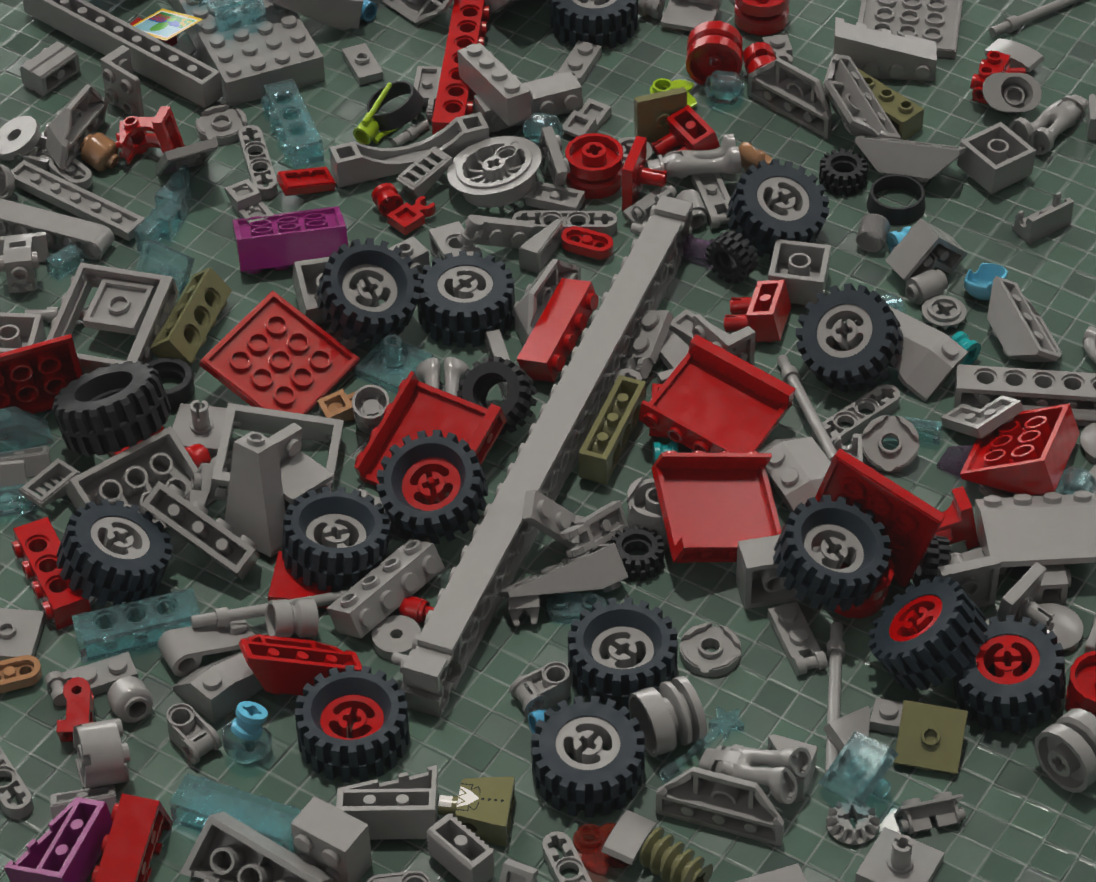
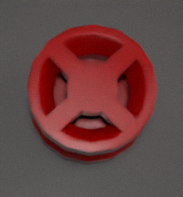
[371,183,404,217]

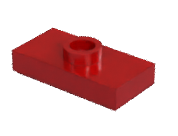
[276,167,336,196]

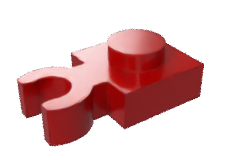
[387,196,436,235]

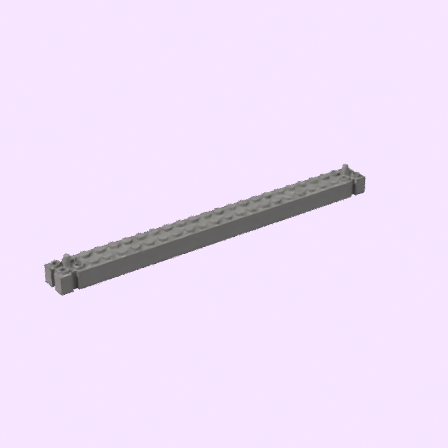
[391,195,693,718]

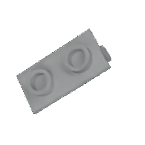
[623,185,677,224]
[894,791,966,835]

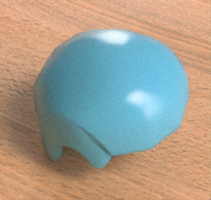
[964,263,1008,300]

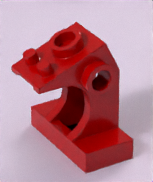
[115,106,185,164]
[935,486,979,549]

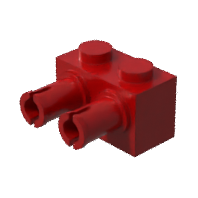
[651,105,720,156]
[724,280,791,342]

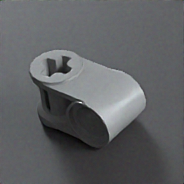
[509,661,571,716]
[166,703,222,764]

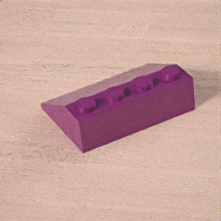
[232,206,349,274]

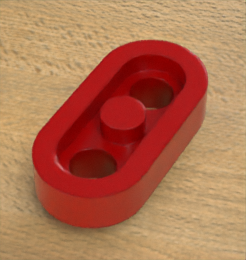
[561,226,613,260]

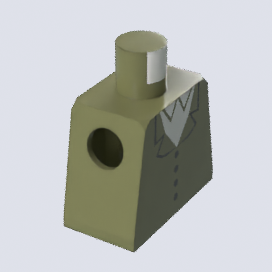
[438,776,515,846]

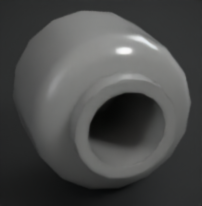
[107,676,153,723]

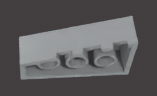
[833,17,937,81]
[179,811,334,882]

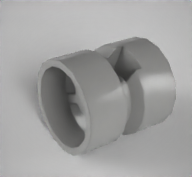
[352,385,390,435]
[265,598,319,639]

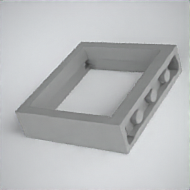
[44,263,179,374]
[210,403,344,510]

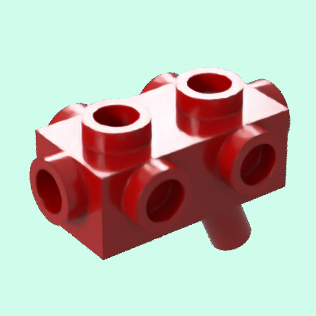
[970,50,1026,104]

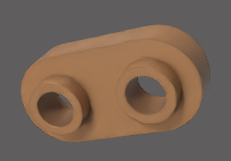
[0,655,42,694]

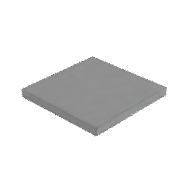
[858,0,963,59]

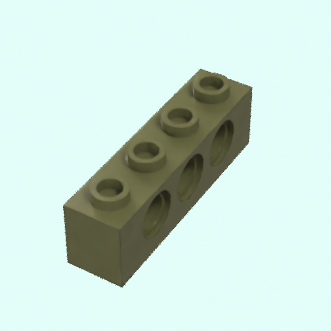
[150,267,232,366]
[578,375,646,484]

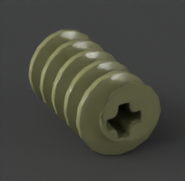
[639,827,713,882]

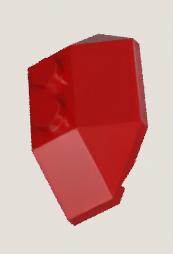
[239,634,362,696]

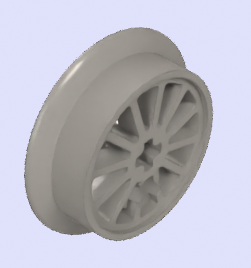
[447,136,542,208]

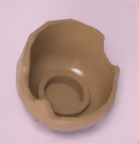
[738,142,773,171]

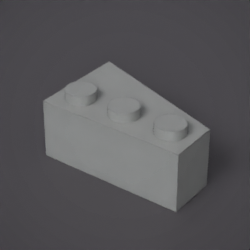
[336,765,439,840]

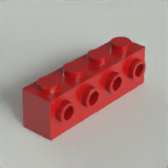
[517,278,598,382]

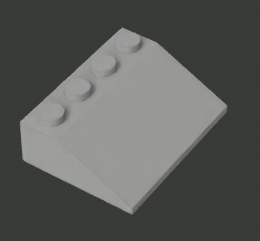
[65,426,217,530]
[975,490,1096,568]

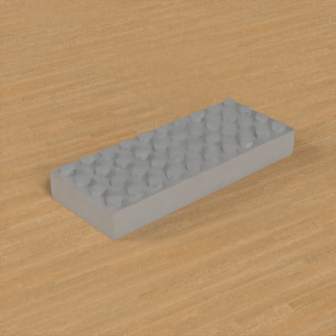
[169,0,325,107]

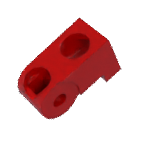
[56,677,94,742]

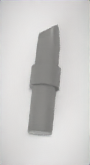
[390,119,430,148]

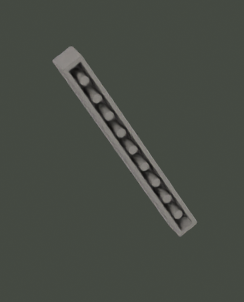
[23,0,223,109]

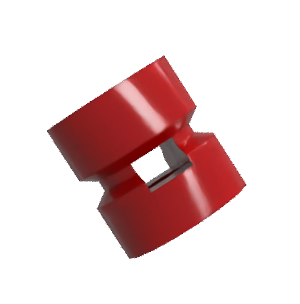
[742,42,776,75]

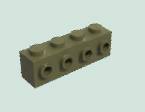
[858,69,924,140]

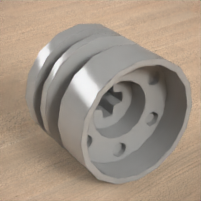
[629,676,707,757]

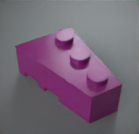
[4,797,112,882]

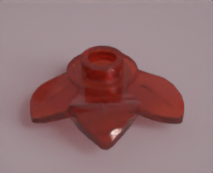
[573,823,630,876]

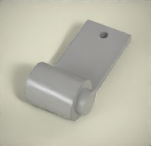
[157,619,255,677]

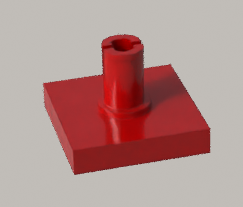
[622,136,667,211]

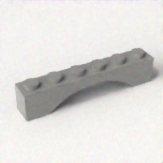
[329,112,489,188]

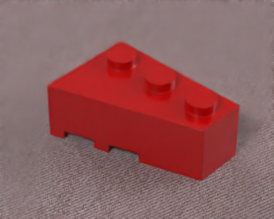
[91,793,173,882]

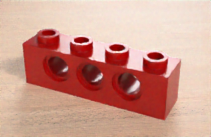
[11,517,92,630]

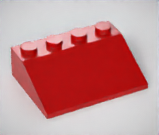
[0,334,83,423]
[960,403,1080,496]

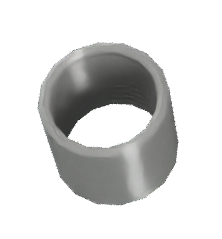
[856,214,890,252]

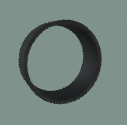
[367,81,424,131]
[867,174,926,225]

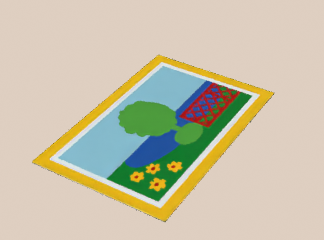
[132,9,203,41]

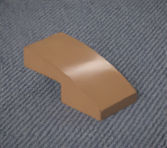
[317,384,371,422]

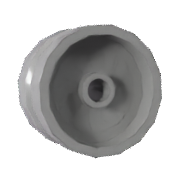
[1034,708,1096,793]

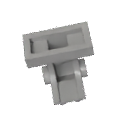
[0,232,50,293]

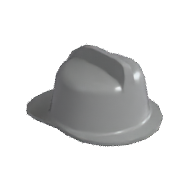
[982,72,1042,114]

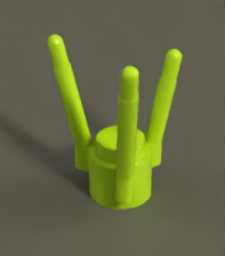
[353,82,398,145]

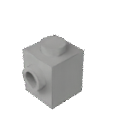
[1030,564,1071,605]

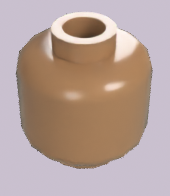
[79,132,120,172]

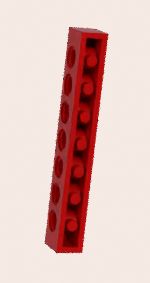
[432,0,490,135]

